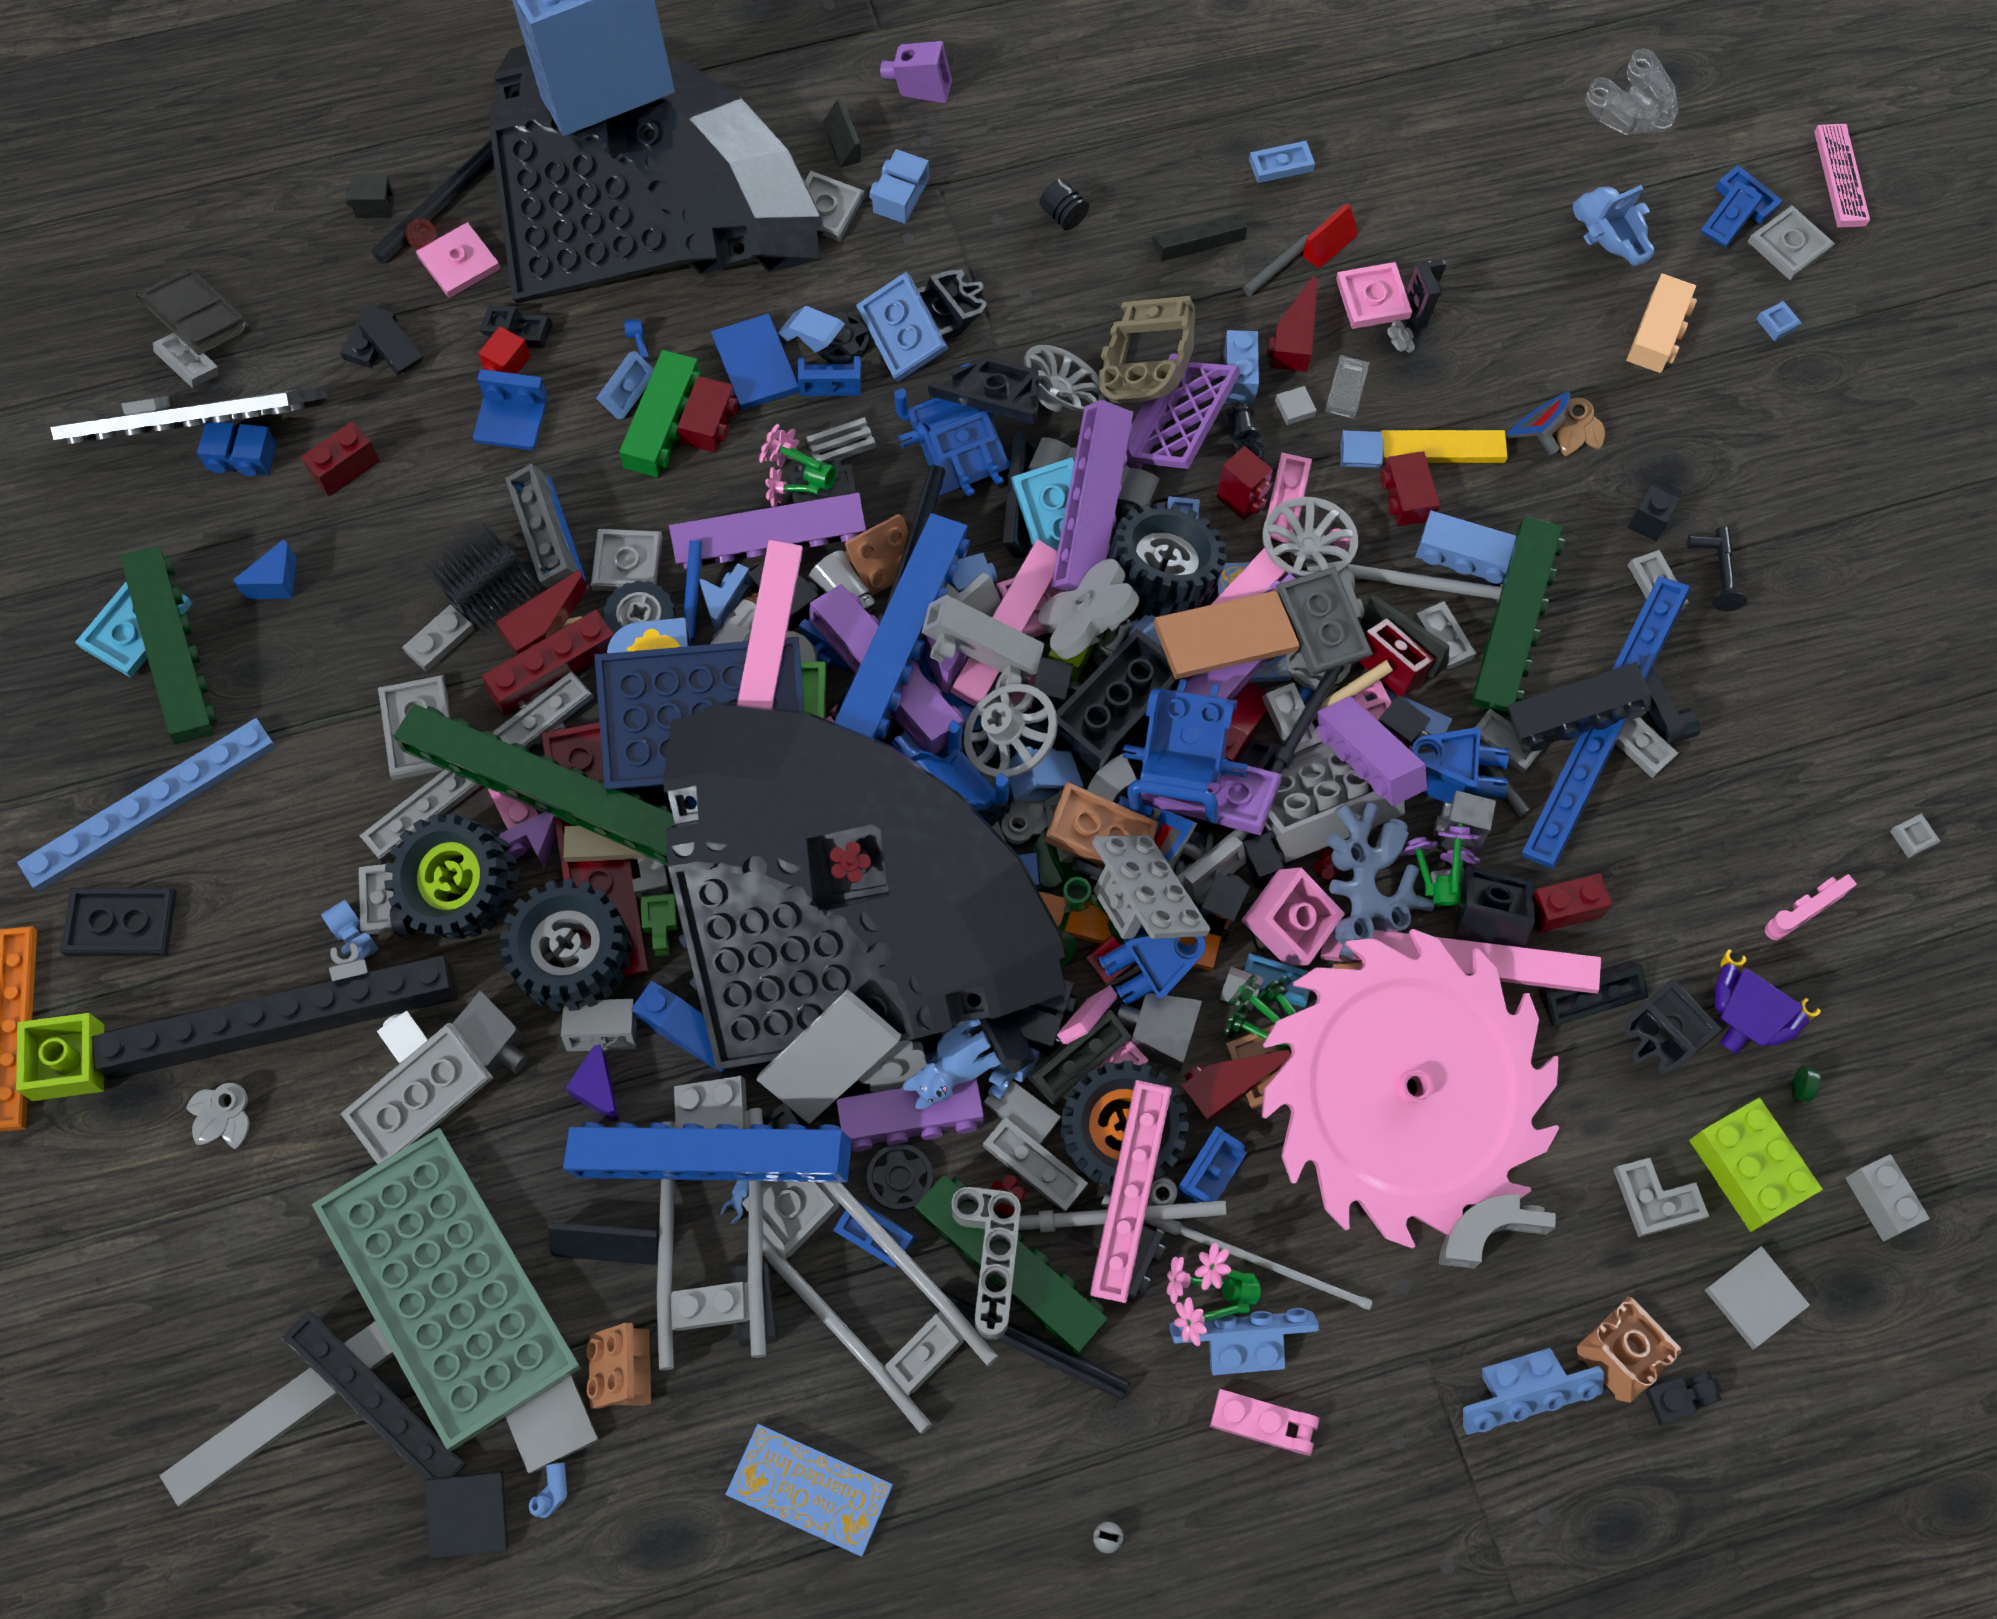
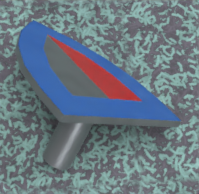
[1505,391,1571,455]
[1153,809,1202,870]

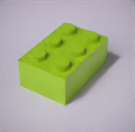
[1689,1097,1823,1232]

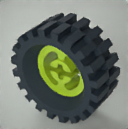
[384,814,518,939]

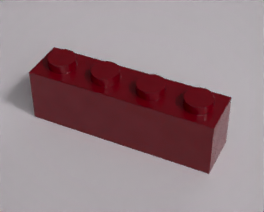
[482,610,614,716]

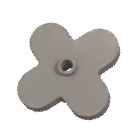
[1038,559,1139,659]

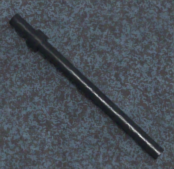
[1268,626,1364,774]

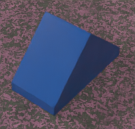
[233,539,296,599]

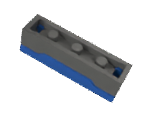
[505,463,586,589]

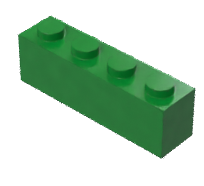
[619,350,703,478]

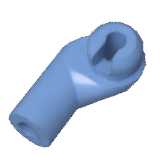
[529,1463,567,1518]

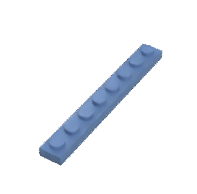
[17,718,276,892]

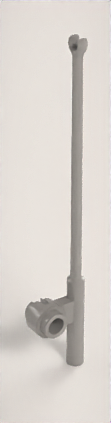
[1101,1177,1372,1310]

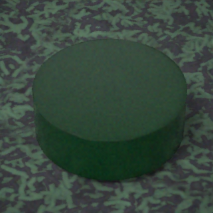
[1792,1065,1820,1102]

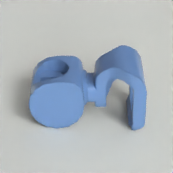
[321,900,380,959]

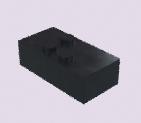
[1055,628,1185,773]

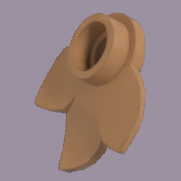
[1552,397,1605,457]

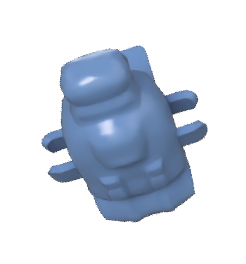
[1573,185,1654,266]

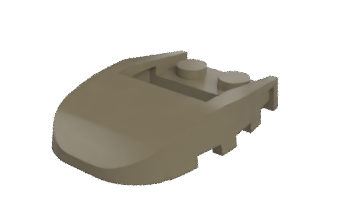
[1098,296,1195,403]

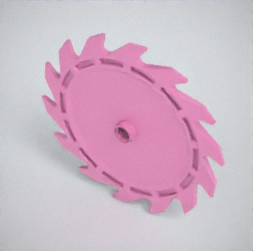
[1262,929,1559,1248]

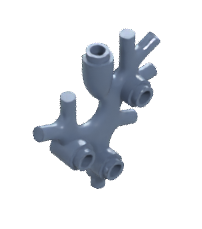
[1326,803,1435,962]

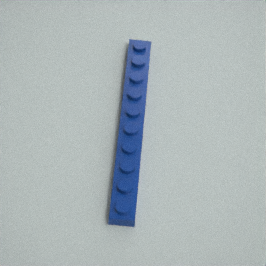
[1522,576,1690,869]

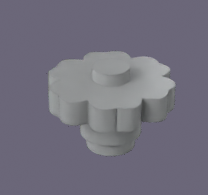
[858,1040,927,1093]

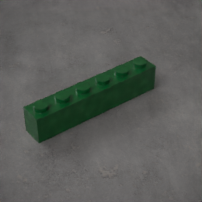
[1470,516,1565,716]
[119,546,218,745]
[915,1175,1108,1356]

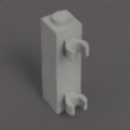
[922,595,1044,689]

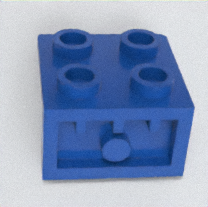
[473,369,548,450]

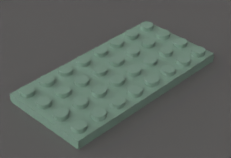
[311,1127,581,1452]

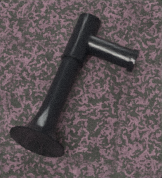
[1687,526,1747,611]

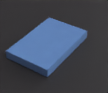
[856,272,949,382]

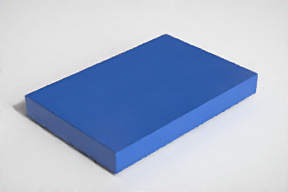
[711,313,799,411]

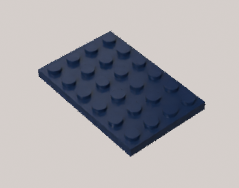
[594,637,805,790]

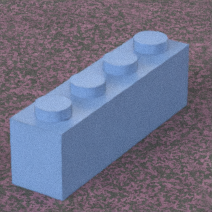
[1415,511,1516,584]

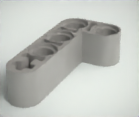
[952,1187,1021,1341]

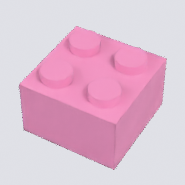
[1241,868,1345,966]

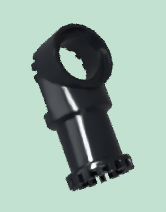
[1226,404,1264,461]

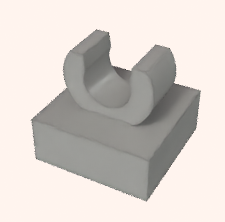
[329,943,368,981]

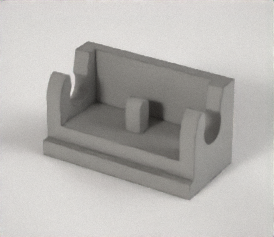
[561,999,637,1051]

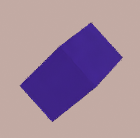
[566,1044,619,1121]

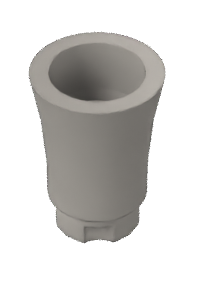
[808,550,878,615]

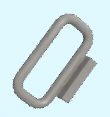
[1177,815,1249,902]

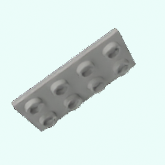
[1092,835,1210,939]

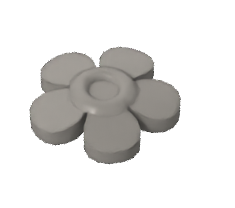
[1388,320,1415,353]

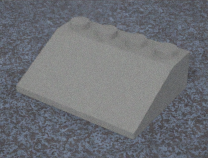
[1263,743,1405,863]

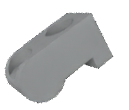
[632,859,672,902]

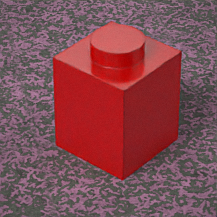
[478,326,530,374]

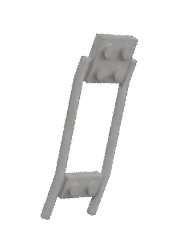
[657,1076,766,1370]
[741,1181,999,1434]

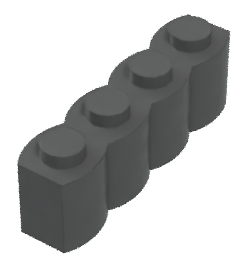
[1029,437,1160,518]

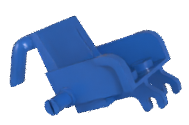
[894,363,1011,496]
[1123,679,1248,823]
[891,720,1009,811]

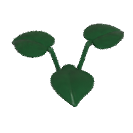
[1033,827,1142,968]

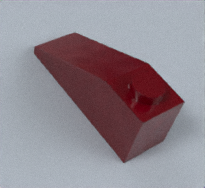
[1267,277,1318,372]
[496,570,587,656]
[1224,682,1268,762]
[1182,1050,1291,1122]

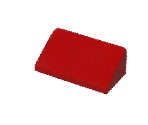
[1303,204,1358,268]

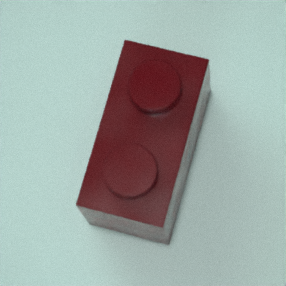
[677,376,739,453]
[300,421,380,497]
[1216,446,1273,520]
[1380,451,1440,527]
[1359,618,1435,698]
[1533,873,1613,934]

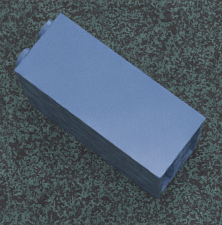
[512,0,675,136]

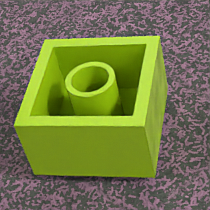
[16,1013,104,1101]

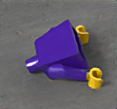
[1715,949,1821,1055]

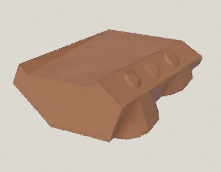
[1577,1297,1681,1403]

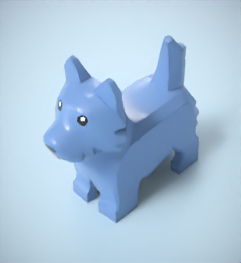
[903,1019,1001,1109]

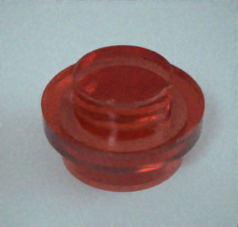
[406,218,437,249]

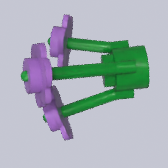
[1400,823,1480,906]

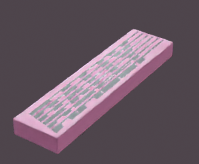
[1814,124,1870,228]

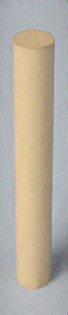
[1312,660,1393,722]

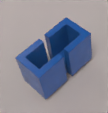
[197,421,277,476]

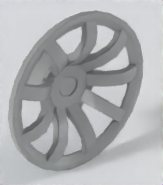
[1024,345,1107,412]
[1262,497,1358,577]
[964,684,1058,778]

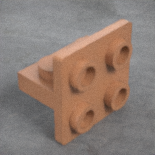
[844,514,909,596]
[586,1323,651,1409]

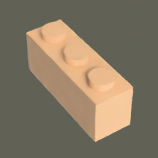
[1626,273,1697,373]

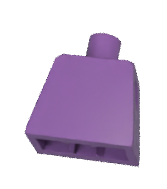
[880,41,952,103]

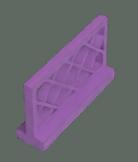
[1126,354,1241,469]

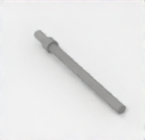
[1347,564,1503,603]
[1018,1201,1227,1232]

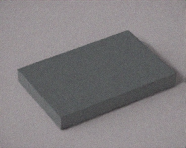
[1274,567,1373,676]

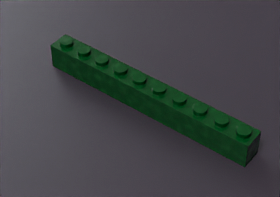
[393,704,675,866]

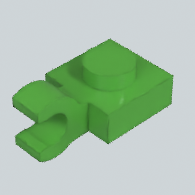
[641,894,678,957]

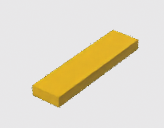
[1381,430,1508,463]

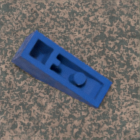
[632,980,726,1074]

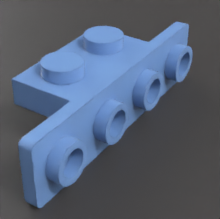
[1169,1308,1319,1375]
[1463,1348,1604,1435]

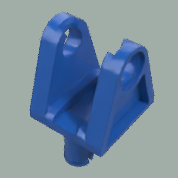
[1411,728,1509,803]
[1099,925,1205,1006]

